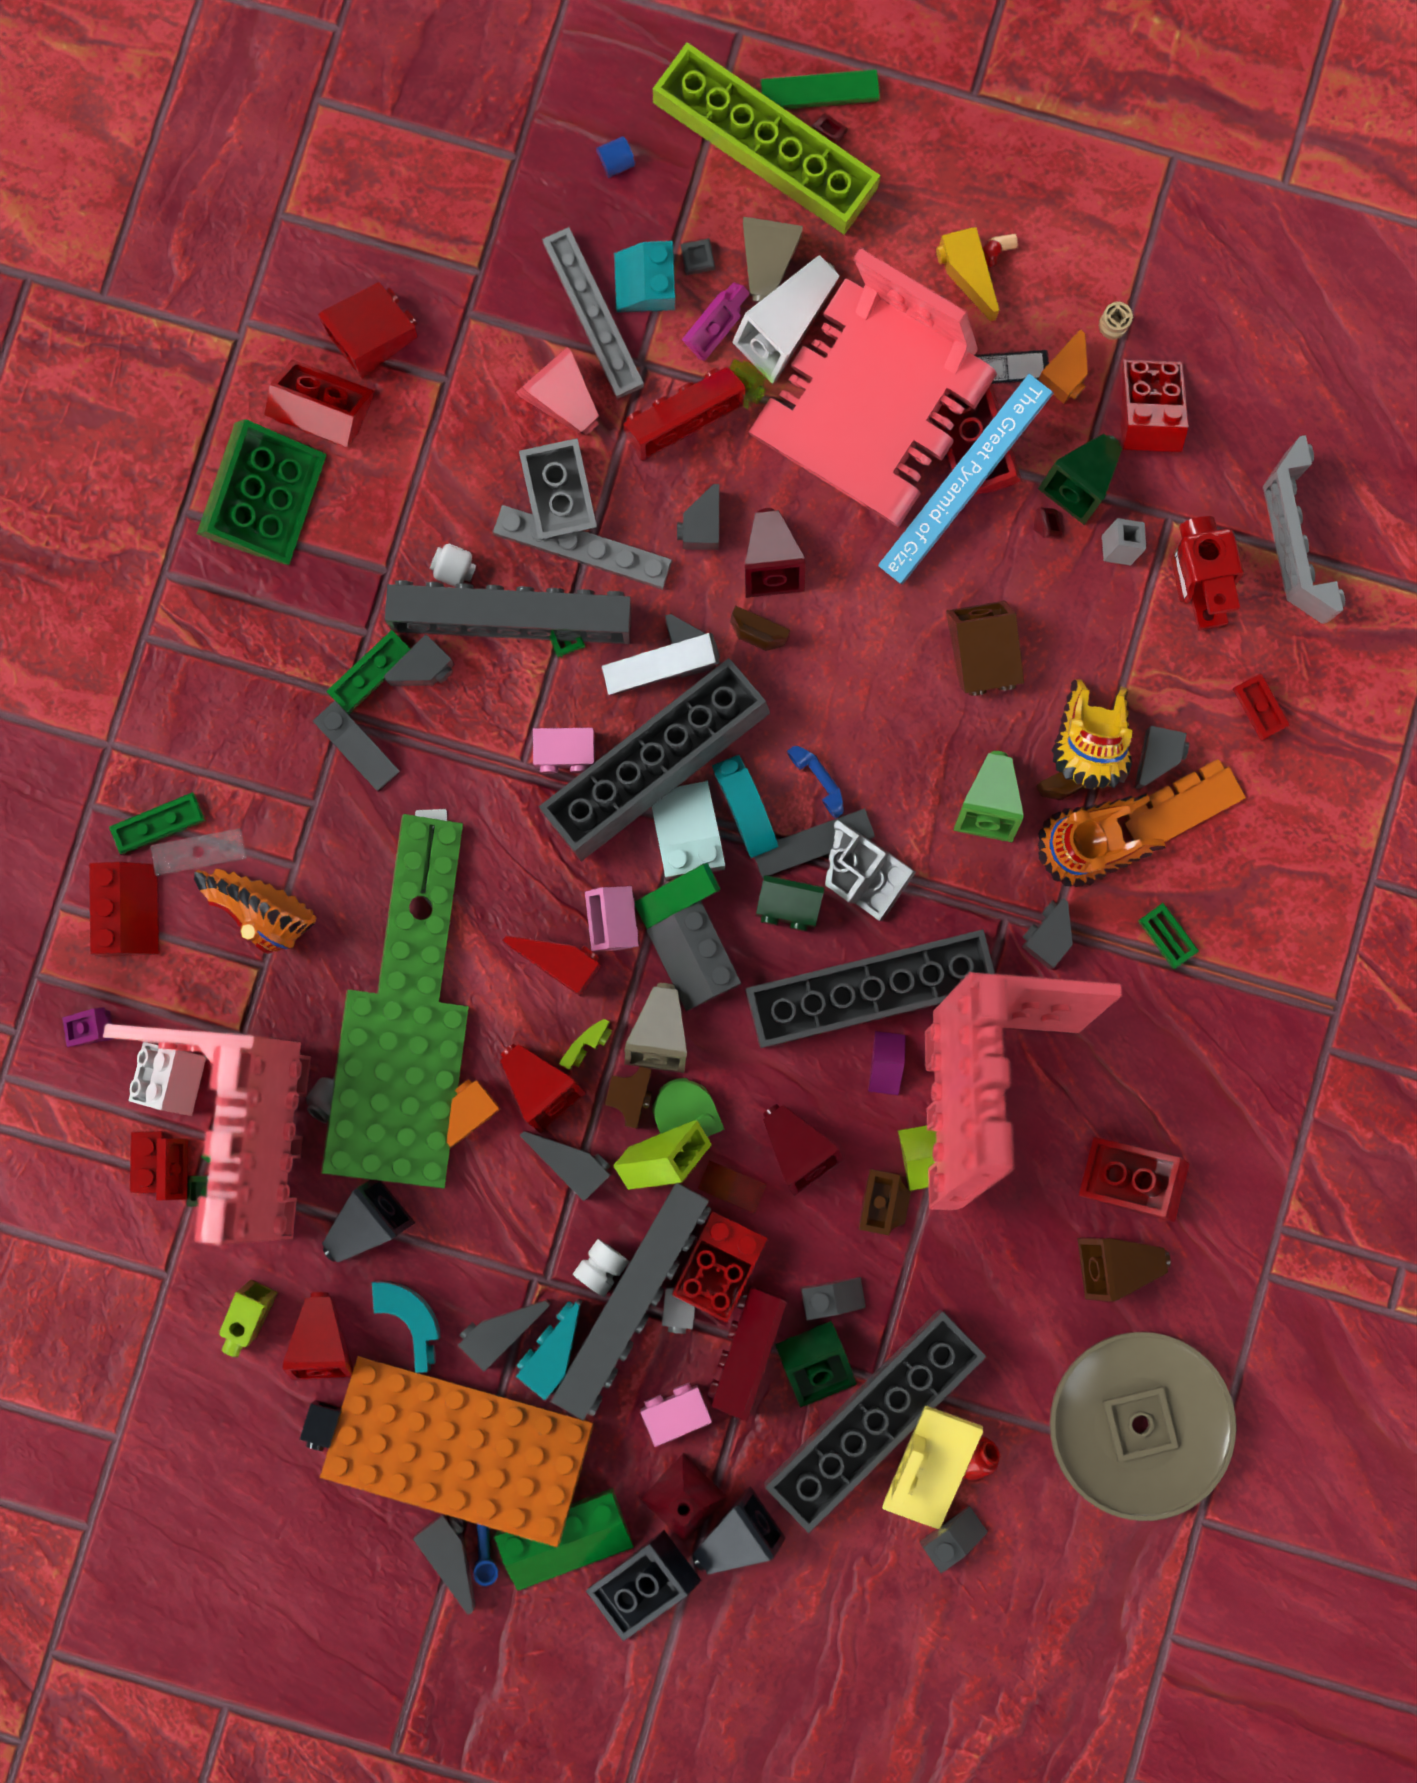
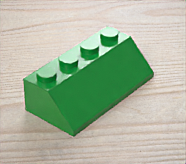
[494,1488,634,1591]

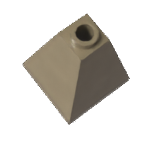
[743,217,803,302]
[624,983,687,1073]

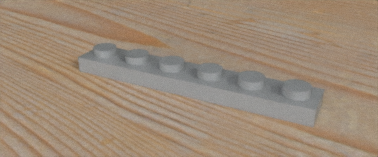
[542,227,644,399]
[493,505,672,590]

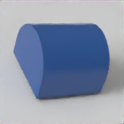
[596,136,635,178]

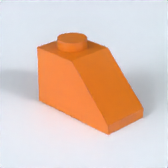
[1038,329,1088,404]
[447,1079,501,1147]

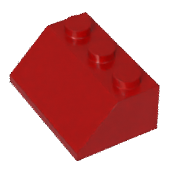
[264,359,374,447]
[89,862,159,957]

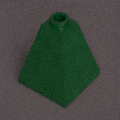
[1038,433,1122,525]

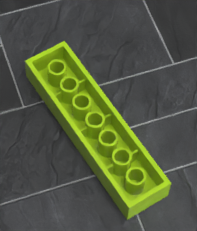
[653,43,881,235]

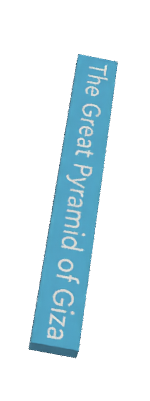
[878,374,1054,585]

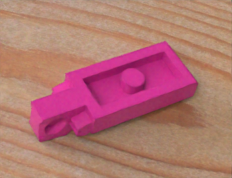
[682,282,750,361]

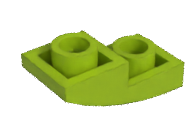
[559,1019,612,1070]

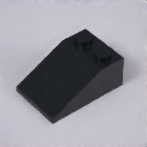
[586,1530,702,1641]

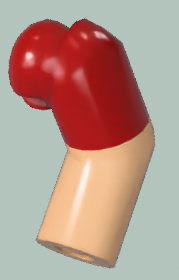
[982,234,1018,268]

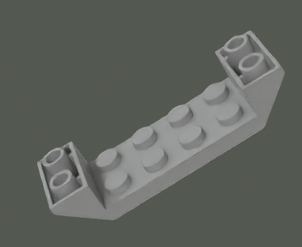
[1263,435,1345,624]

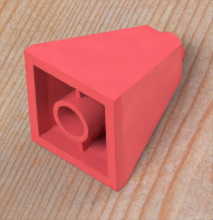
[516,347,599,435]

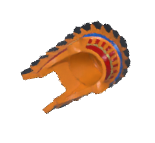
[1038,793,1166,887]
[194,868,317,954]

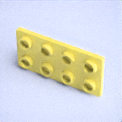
[883,1406,983,1529]

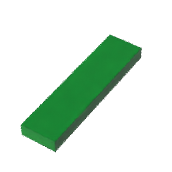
[760,69,880,109]

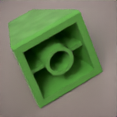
[953,751,1024,842]

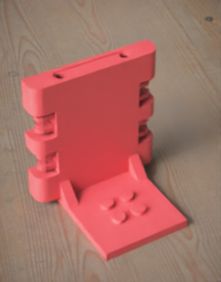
[748,248,997,528]
[925,973,1122,1210]
[104,1024,311,1244]

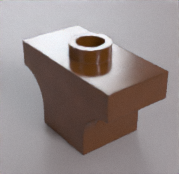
[605,1066,652,1129]

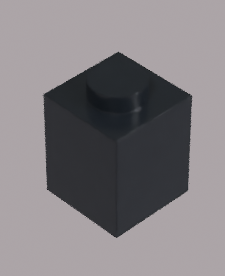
[299,1400,341,1451]

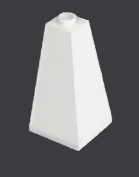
[732,255,839,384]

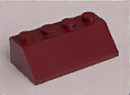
[707,1286,787,1422]

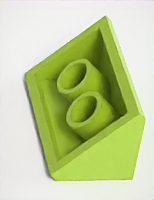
[898,1125,936,1191]

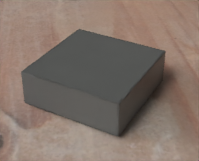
[680,238,715,275]

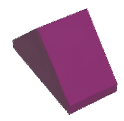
[868,1031,905,1095]

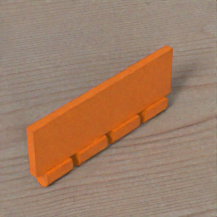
[1124,759,1246,842]

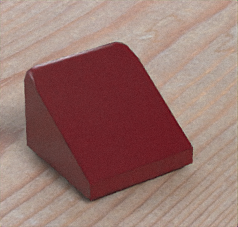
[811,113,848,146]

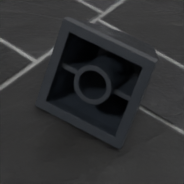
[322,1180,415,1263]
[693,1486,786,1574]

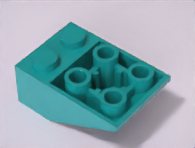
[516,1299,582,1400]

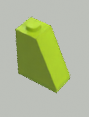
[613,1120,712,1190]

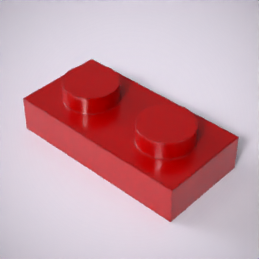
[1233,673,1290,741]
[130,1131,164,1193]
[156,1138,188,1201]

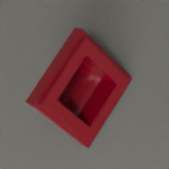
[1033,507,1063,539]

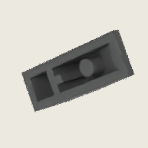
[313,701,400,791]
[519,1131,611,1201]
[458,1299,551,1371]
[413,1514,476,1615]

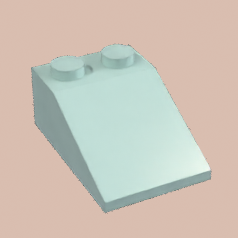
[652,781,725,881]

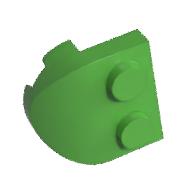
[652,1078,725,1137]

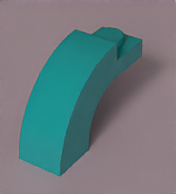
[712,755,779,858]
[372,1280,441,1373]

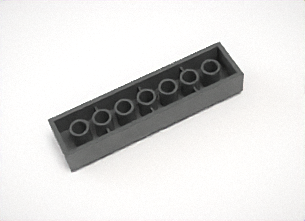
[385,580,632,644]
[539,658,770,862]
[745,929,995,1049]
[551,1183,711,1420]
[764,1309,986,1533]

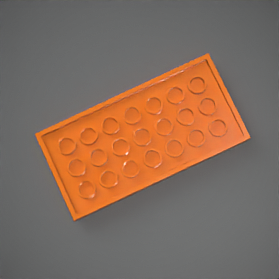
[320,1356,594,1547]

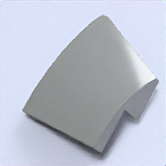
[825,820,916,921]

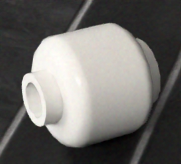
[430,544,476,587]

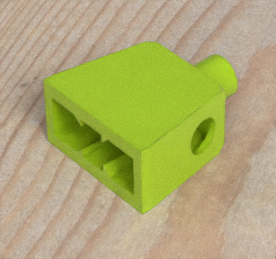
[219,1280,278,1357]

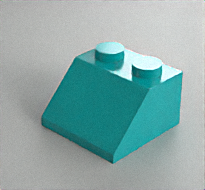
[614,241,675,312]

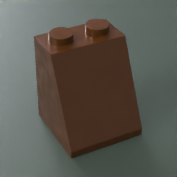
[946,601,1024,696]

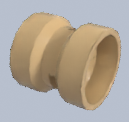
[1099,302,1133,340]

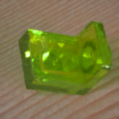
[729,359,766,409]

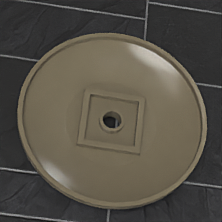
[1050,1332,1236,1521]

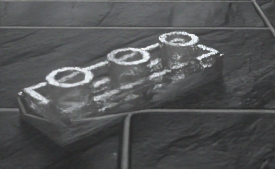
[150,828,247,876]

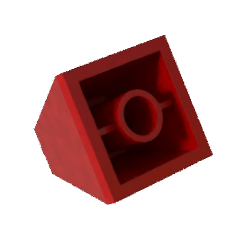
[500,1044,586,1133]
[283,1292,353,1380]

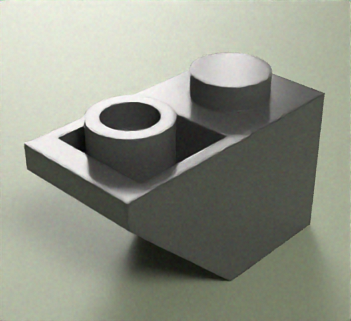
[1022,898,1073,970]

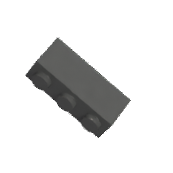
[647,901,741,1012]

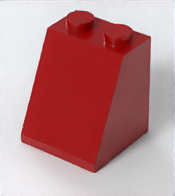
[318,282,418,379]

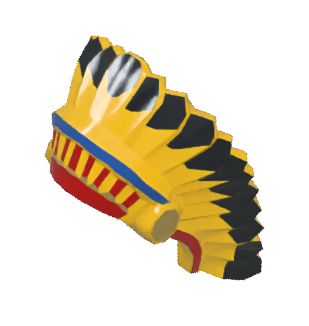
[1051,679,1132,789]

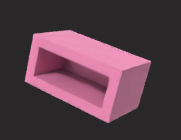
[533,728,595,774]
[585,886,639,952]
[641,1383,712,1447]

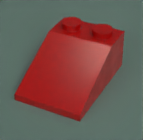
[502,936,601,997]
[1078,1137,1190,1222]

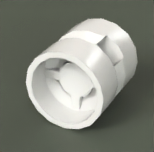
[573,1239,629,1297]

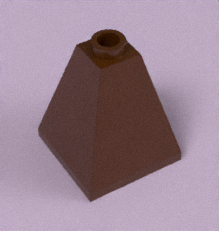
[1077,1238,1171,1301]

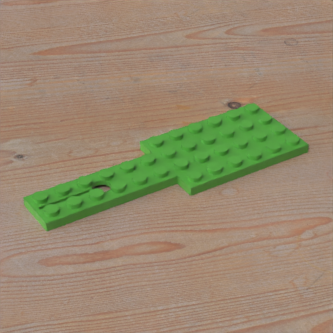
[321,814,469,1188]

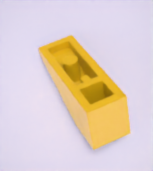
[936,227,999,321]

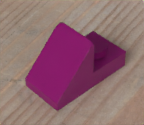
[62,1007,114,1047]

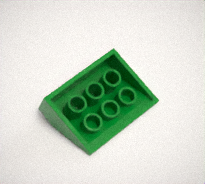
[197,419,327,565]

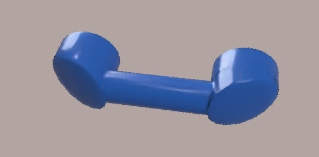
[786,746,844,819]
[473,1524,498,1586]

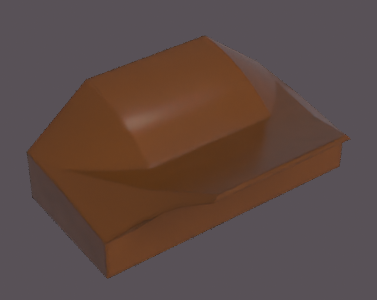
[730,605,790,651]
[1036,772,1085,800]
[858,1169,911,1236]

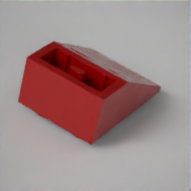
[1121,360,1189,452]
[672,1211,768,1323]

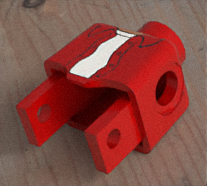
[1171,516,1244,631]

